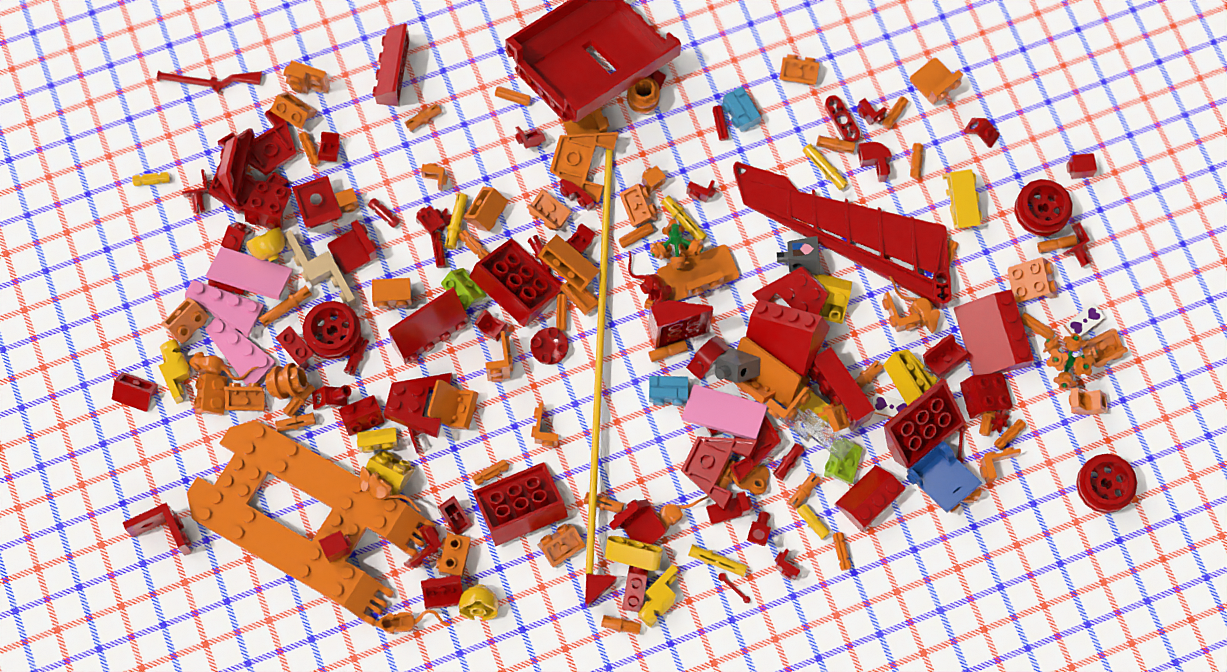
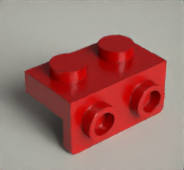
[923,333,969,379]
[338,395,385,436]
[421,575,463,610]

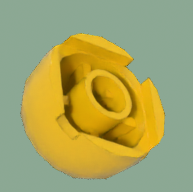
[246,227,285,262]
[459,584,499,621]

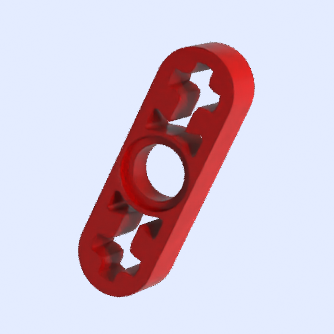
[824,95,860,143]

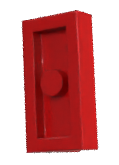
[111,372,158,412]

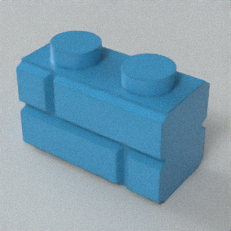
[722,86,762,132]
[649,376,688,406]

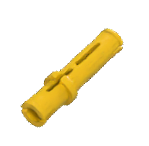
[802,143,848,191]
[444,193,468,250]
[661,195,707,241]
[688,544,748,577]

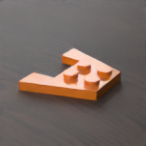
[549,132,619,204]

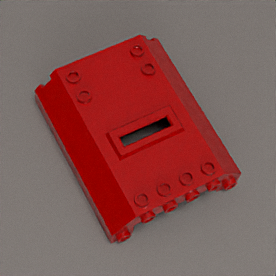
[505,0,681,122]

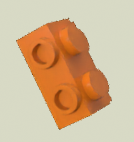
[283,60,330,94]

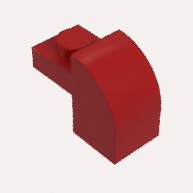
[857,142,892,182]
[686,335,730,380]

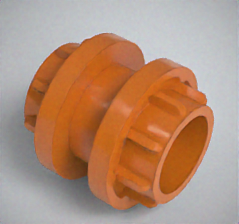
[627,77,660,114]
[265,363,308,400]

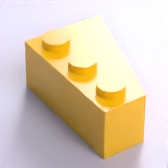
[942,169,982,229]
[883,349,938,406]

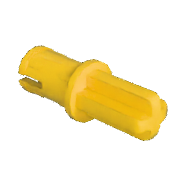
[797,504,830,540]

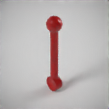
[957,425,966,463]
[718,573,751,604]

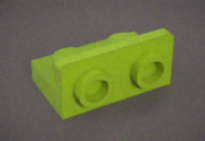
[441,267,487,310]
[824,439,863,484]

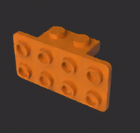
[657,244,739,301]
[733,337,801,407]

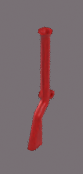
[157,70,262,94]

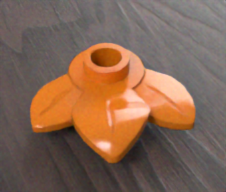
[732,465,769,495]

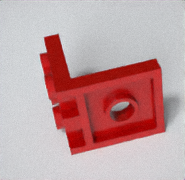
[292,175,343,230]
[122,502,192,556]

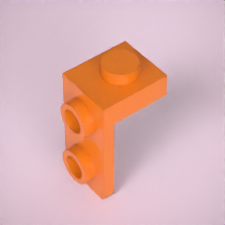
[882,292,920,332]
[531,402,559,448]
[980,447,1021,483]

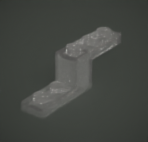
[764,398,854,461]

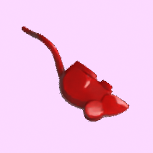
[628,250,672,302]

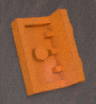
[526,189,573,230]
[1081,328,1128,368]
[193,373,228,416]
[224,383,266,411]

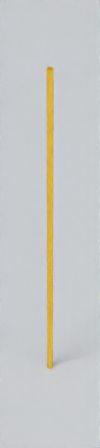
[585,149,613,574]

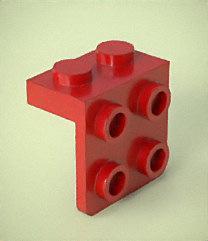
[244,180,292,230]
[327,220,378,275]
[960,373,1013,419]
[609,499,667,545]

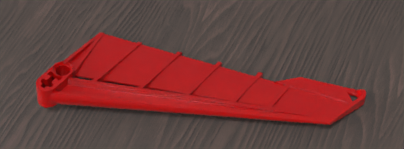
[732,161,952,309]

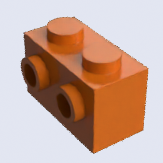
[464,186,508,232]
[372,278,412,309]
[161,297,209,344]
[436,533,471,580]

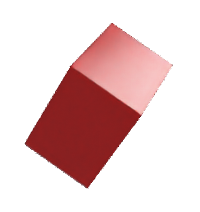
[438,495,473,535]
[585,574,617,608]

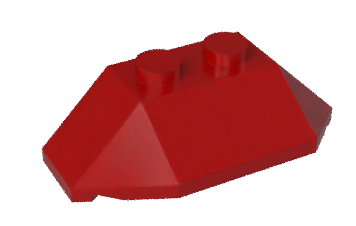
[216,128,255,205]

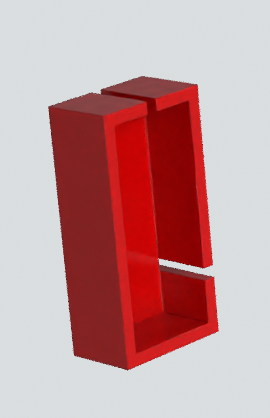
[808,347,875,432]

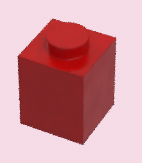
[1066,153,1097,179]
[318,530,352,563]

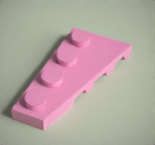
[185,280,264,338]
[205,318,276,387]

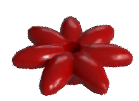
[435,208,452,231]
[990,409,1010,433]

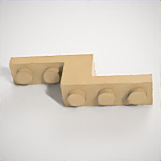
[284,230,356,307]

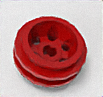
[1014,179,1073,237]
[302,301,362,360]
[1076,453,1138,514]

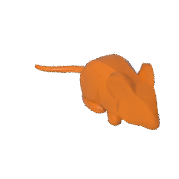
[889,276,940,333]
[188,352,259,381]
[360,466,421,512]
[656,496,709,530]
[375,610,450,635]

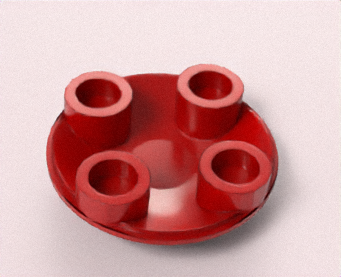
[530,327,569,365]

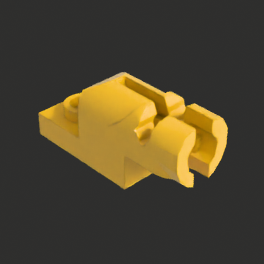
[158,339,190,404]
[637,564,678,628]

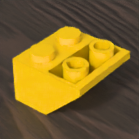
[814,274,852,324]
[366,451,415,494]

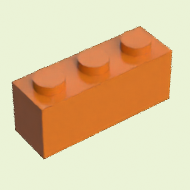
[538,234,600,293]

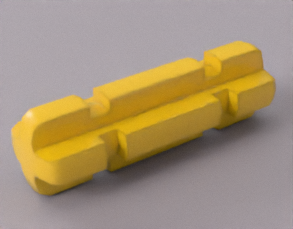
[132,172,170,186]

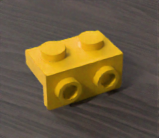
[357,427,398,453]

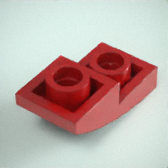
[559,179,594,211]

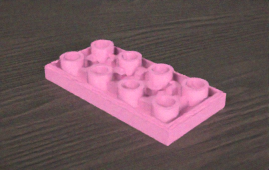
[206,247,293,300]
[682,384,768,440]

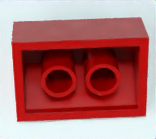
[834,465,906,532]

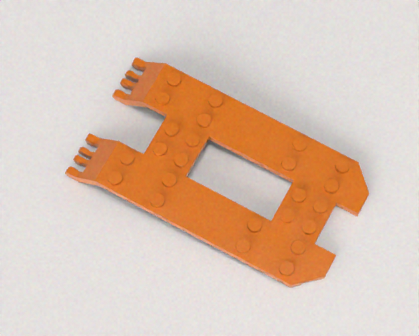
[187,420,436,627]

